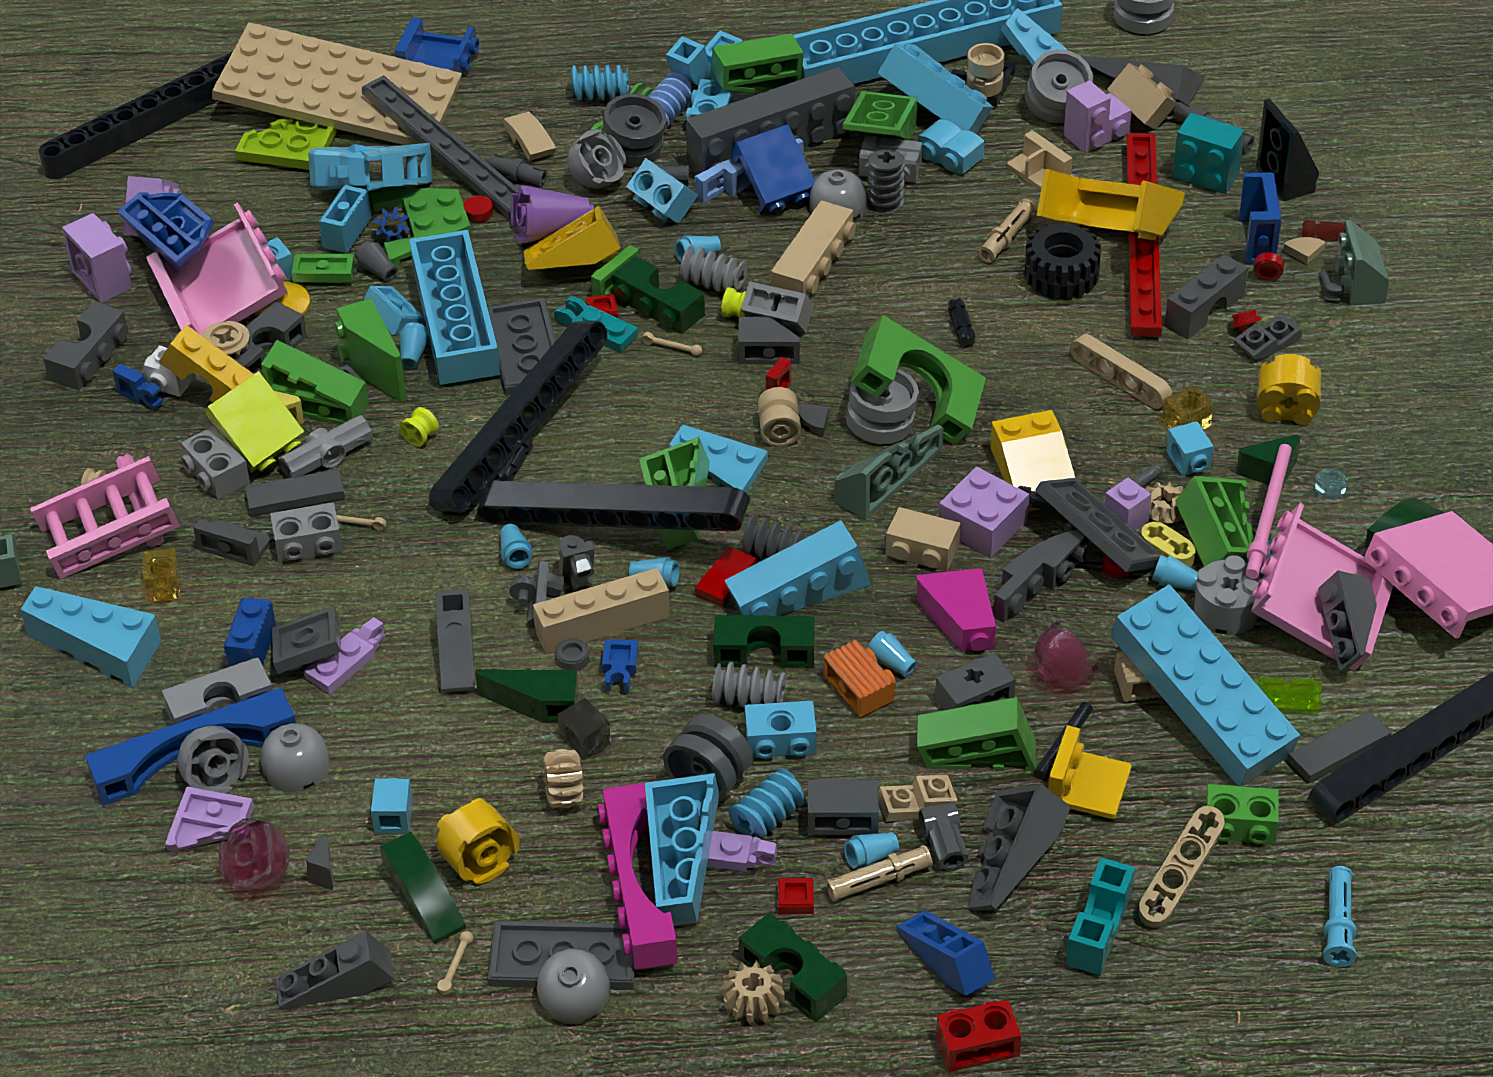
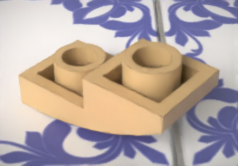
[502,111,556,161]
[878,775,958,822]

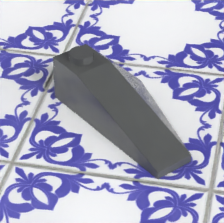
[1081,55,1204,108]
[968,784,1071,912]

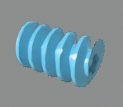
[571,65,629,101]
[729,767,806,838]

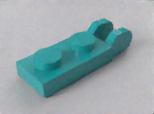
[554,296,638,353]

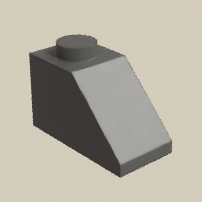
[738,317,800,364]

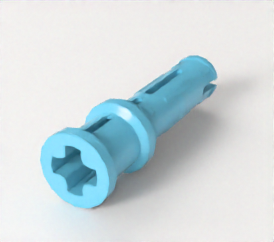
[1323,866,1357,967]

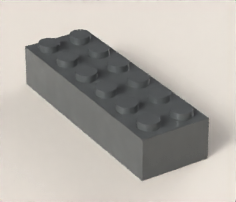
[686,67,855,175]

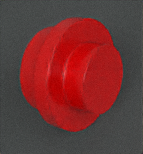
[1231,309,1261,332]

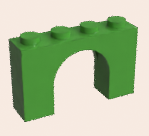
[851,315,986,445]

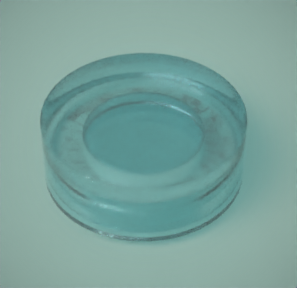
[1314,469,1348,499]

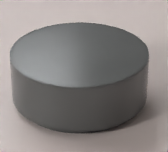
[556,639,590,671]

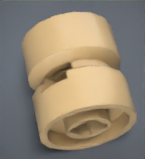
[966,43,1004,97]
[758,387,801,447]

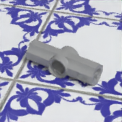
[278,415,373,478]

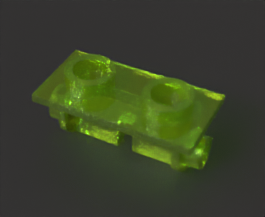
[1252,676,1322,712]

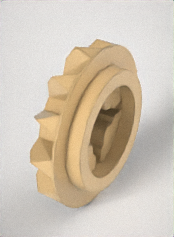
[201,321,250,356]
[1145,482,1183,523]

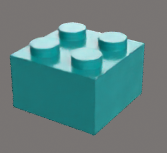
[1173,113,1245,194]

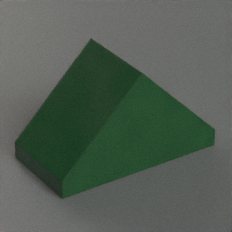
[1236,434,1301,487]

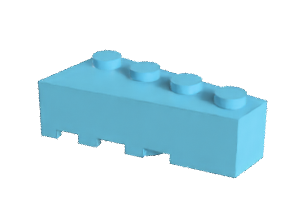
[645,773,719,926]

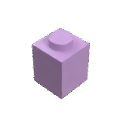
[1105,477,1151,531]

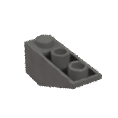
[1318,570,1377,673]
[436,589,475,693]
[275,931,394,1009]

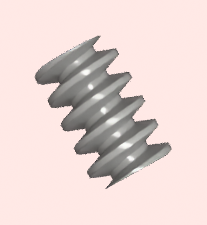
[680,245,748,292]
[712,662,786,708]

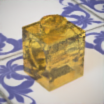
[1162,385,1213,429]
[143,548,181,602]

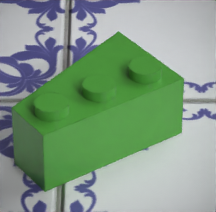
[711,33,804,93]
[261,340,369,425]
[639,437,710,550]
[1175,476,1253,567]
[917,697,1036,771]

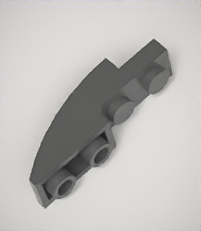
[993,529,1092,622]

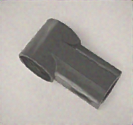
[918,802,968,872]

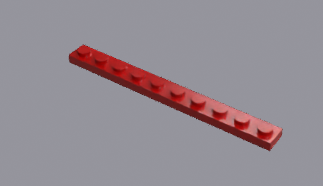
[1126,133,1162,337]

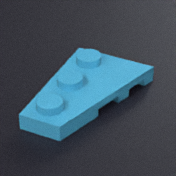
[1000,8,1069,65]
[669,425,768,493]

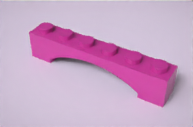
[598,783,678,970]

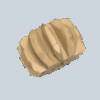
[543,749,583,809]
[722,960,785,1025]

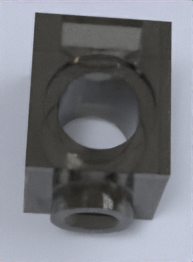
[558,698,611,761]

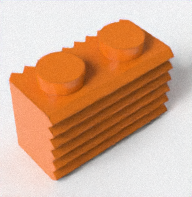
[823,639,896,717]

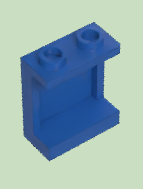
[395,17,480,77]
[730,124,815,214]
[1239,173,1282,265]

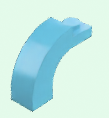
[666,31,743,86]

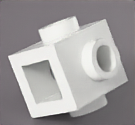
[144,345,195,397]

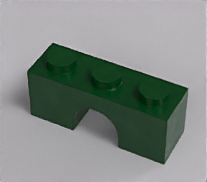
[612,256,705,334]
[713,615,815,668]
[738,913,847,1022]

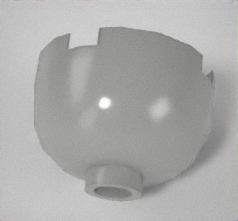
[567,129,626,189]
[809,169,867,218]
[260,723,330,792]
[177,725,249,794]
[537,948,610,1025]

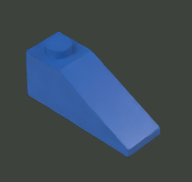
[896,910,995,996]

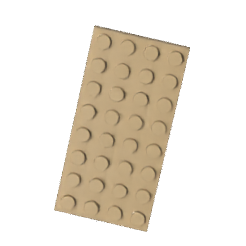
[212,22,462,145]

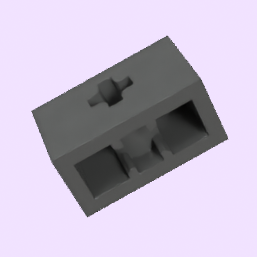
[935,653,1016,710]

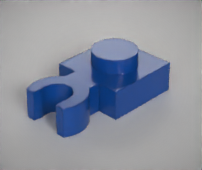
[112,364,163,409]
[602,639,639,692]

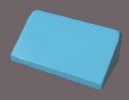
[364,286,425,335]

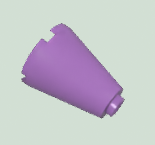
[510,185,594,244]

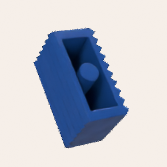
[223,597,276,667]

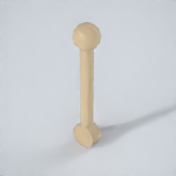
[641,332,702,356]
[337,515,387,531]
[437,931,474,995]

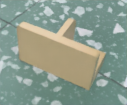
[1007,130,1073,191]

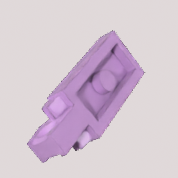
[304,617,385,694]
[707,831,777,871]

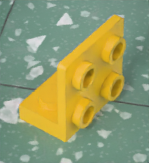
[1048,725,1132,819]

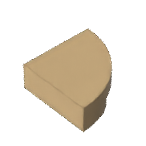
[1283,237,1326,264]

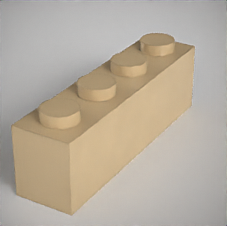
[771,200,856,297]
[533,568,670,654]

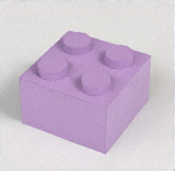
[62,213,132,303]
[939,466,1029,558]

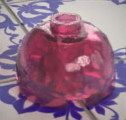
[1034,621,1100,688]
[218,818,290,890]

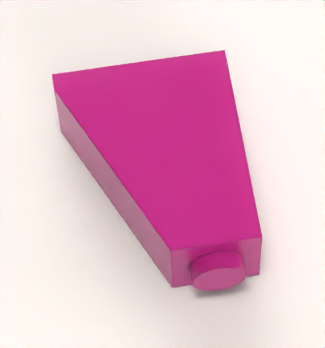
[916,568,996,652]

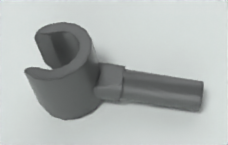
[1319,270,1342,301]

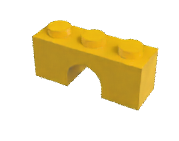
[159,325,254,402]

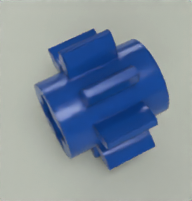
[374,207,410,242]

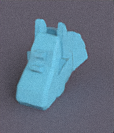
[308,143,433,192]

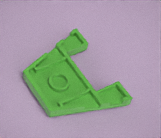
[369,187,471,267]

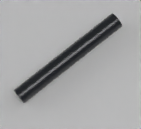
[1033,702,1093,780]

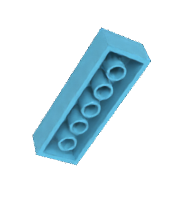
[409,230,500,385]
[1111,584,1300,786]

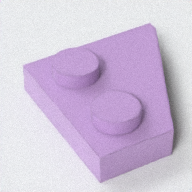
[165,787,255,852]

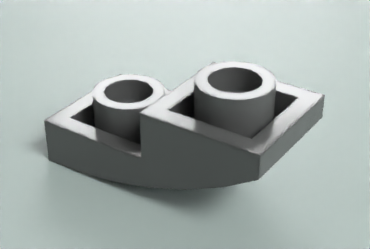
[1234,313,1302,360]

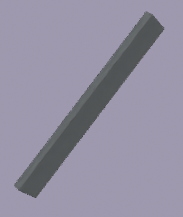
[362,75,518,219]

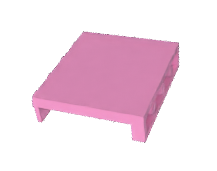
[146,202,288,335]
[1251,502,1394,671]
[1363,511,1493,639]

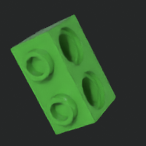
[1204,784,1279,844]

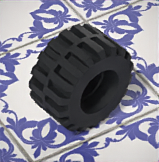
[1024,223,1101,299]

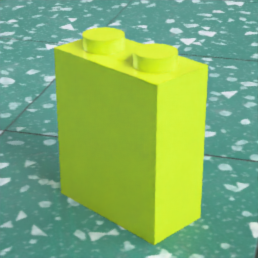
[205,371,304,473]

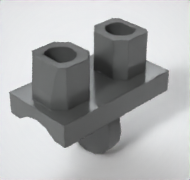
[558,535,595,592]
[509,560,564,626]

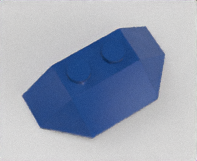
[117,192,214,272]

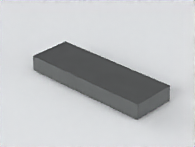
[245,469,345,516]
[1287,711,1391,783]

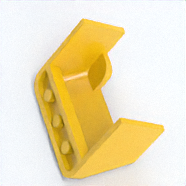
[1036,169,1185,241]

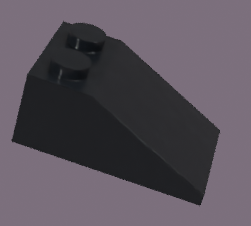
[1256,98,1319,202]

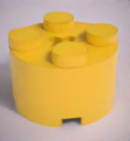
[1257,354,1322,425]
[437,798,519,884]

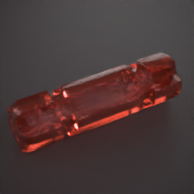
[1302,220,1361,240]

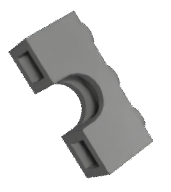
[162,657,273,725]

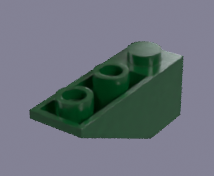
[475,669,579,723]

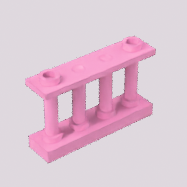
[30,456,180,579]

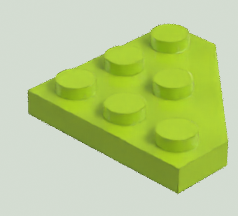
[235,117,338,170]

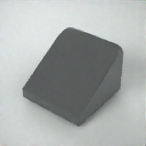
[306,835,334,890]

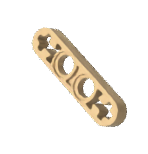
[1070,334,1172,409]
[1138,806,1225,928]

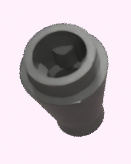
[355,241,398,282]

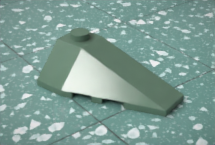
[834,425,943,520]

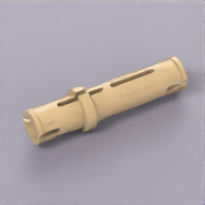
[978,199,1036,263]
[826,845,933,902]

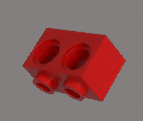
[936,999,1021,1072]

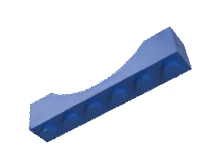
[85,688,296,806]

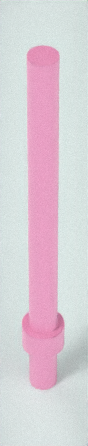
[1246,444,1292,579]

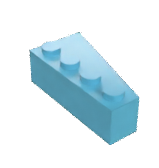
[878,43,993,134]
[725,520,871,616]
[20,586,161,689]

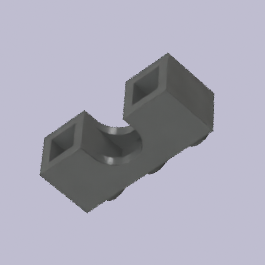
[1165,254,1248,339]
[229,301,307,376]
[43,302,129,391]

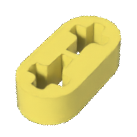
[1141,522,1196,567]

